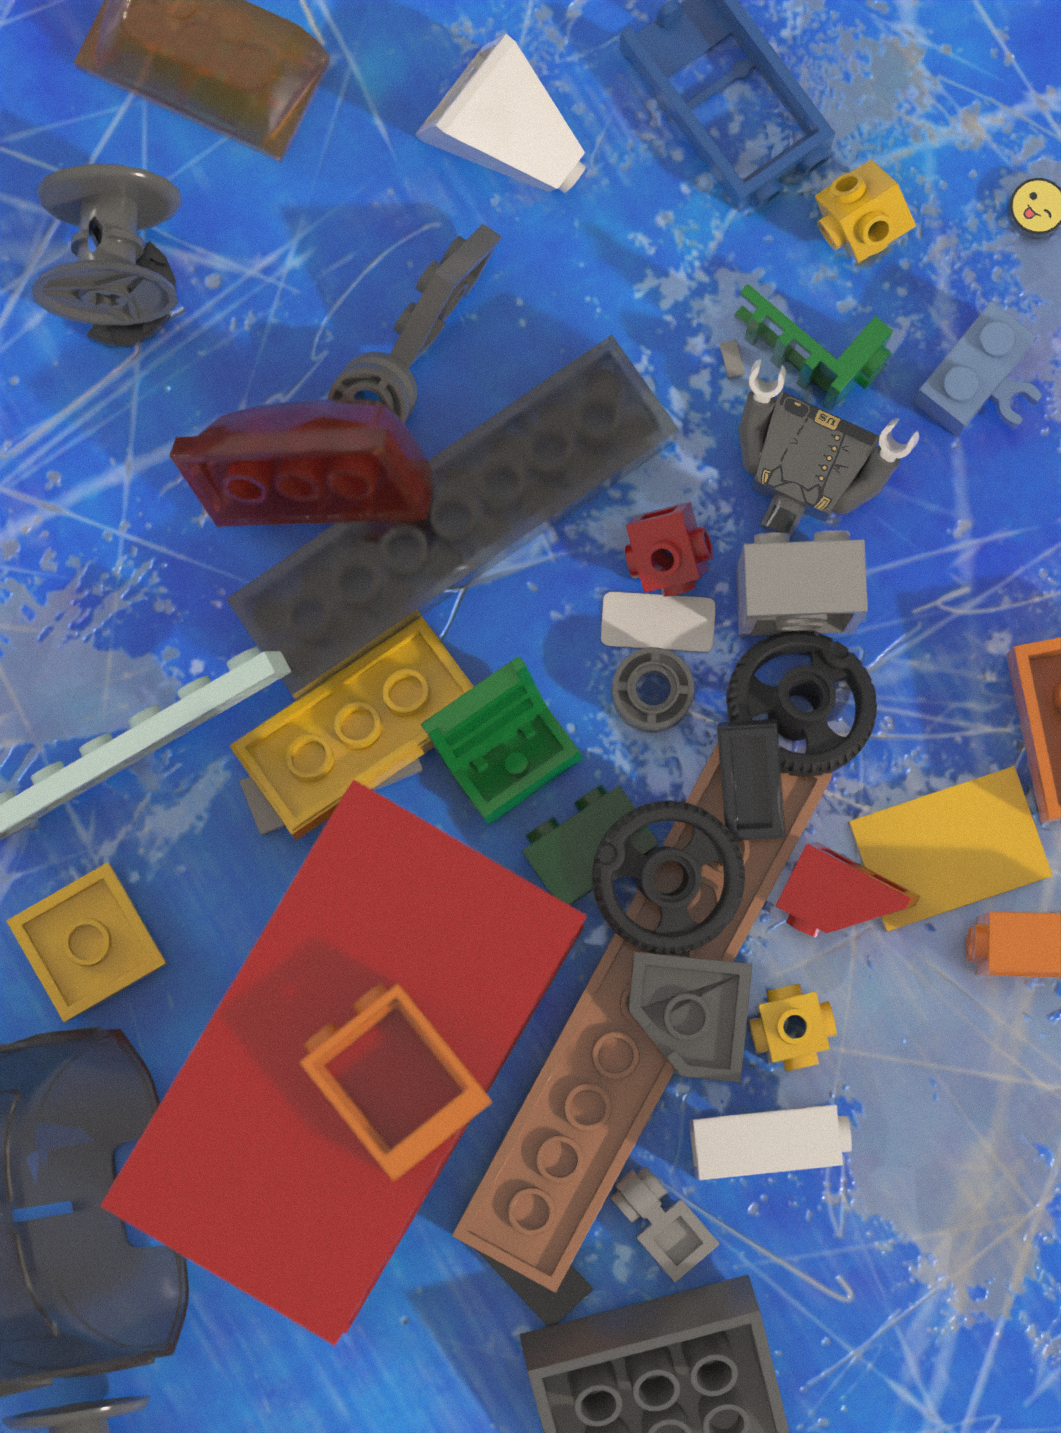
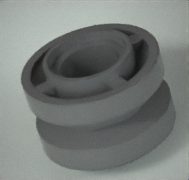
[327,352,418,444]
[612,647,694,733]

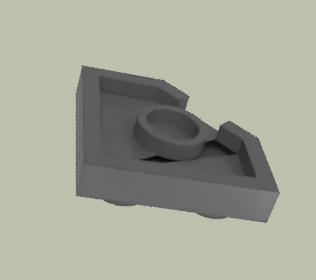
[390,224,502,368]
[628,952,752,1083]

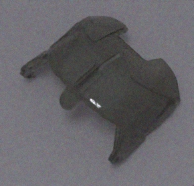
[0,1027,189,1397]

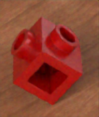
[625,502,713,597]

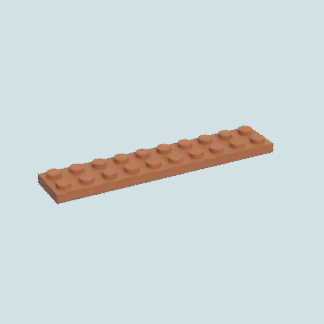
[452,743,833,1293]

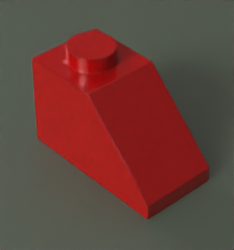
[775,842,920,937]

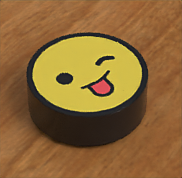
[1008,178,1061,239]

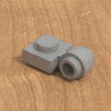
[610,1166,720,1283]

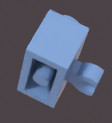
[913,300,1042,437]

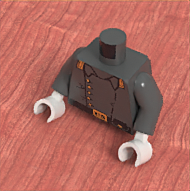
[738,359,919,540]

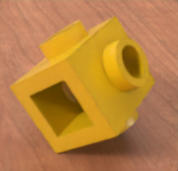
[814,159,916,263]
[748,983,837,1072]

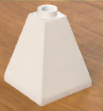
[415,34,586,193]

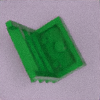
[734,284,893,413]
[420,656,584,825]

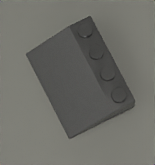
[519,1275,789,1433]

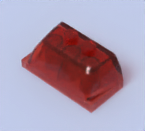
[170,400,432,527]

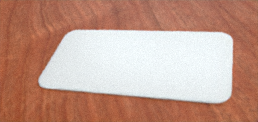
[601,592,716,652]

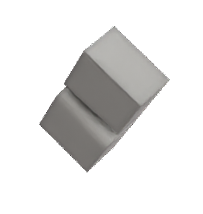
[719,339,745,380]

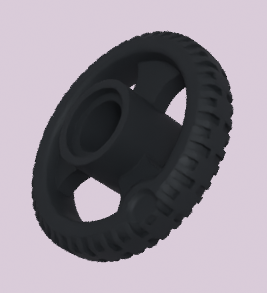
[726,631,877,777]
[592,801,745,954]

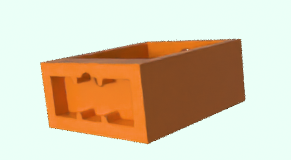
[966,911,1061,978]
[299,983,493,1181]

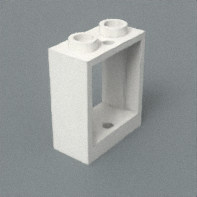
[689,1105,852,1180]

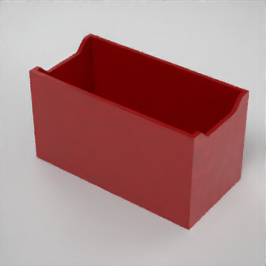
[100,779,587,1346]

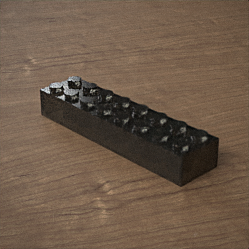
[226,335,679,701]

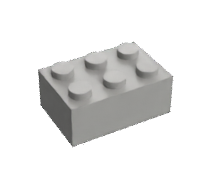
[735,530,868,637]

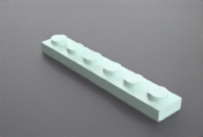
[0,647,292,841]

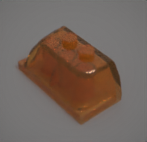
[74,0,331,163]

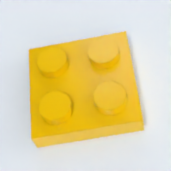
[6,862,168,1023]

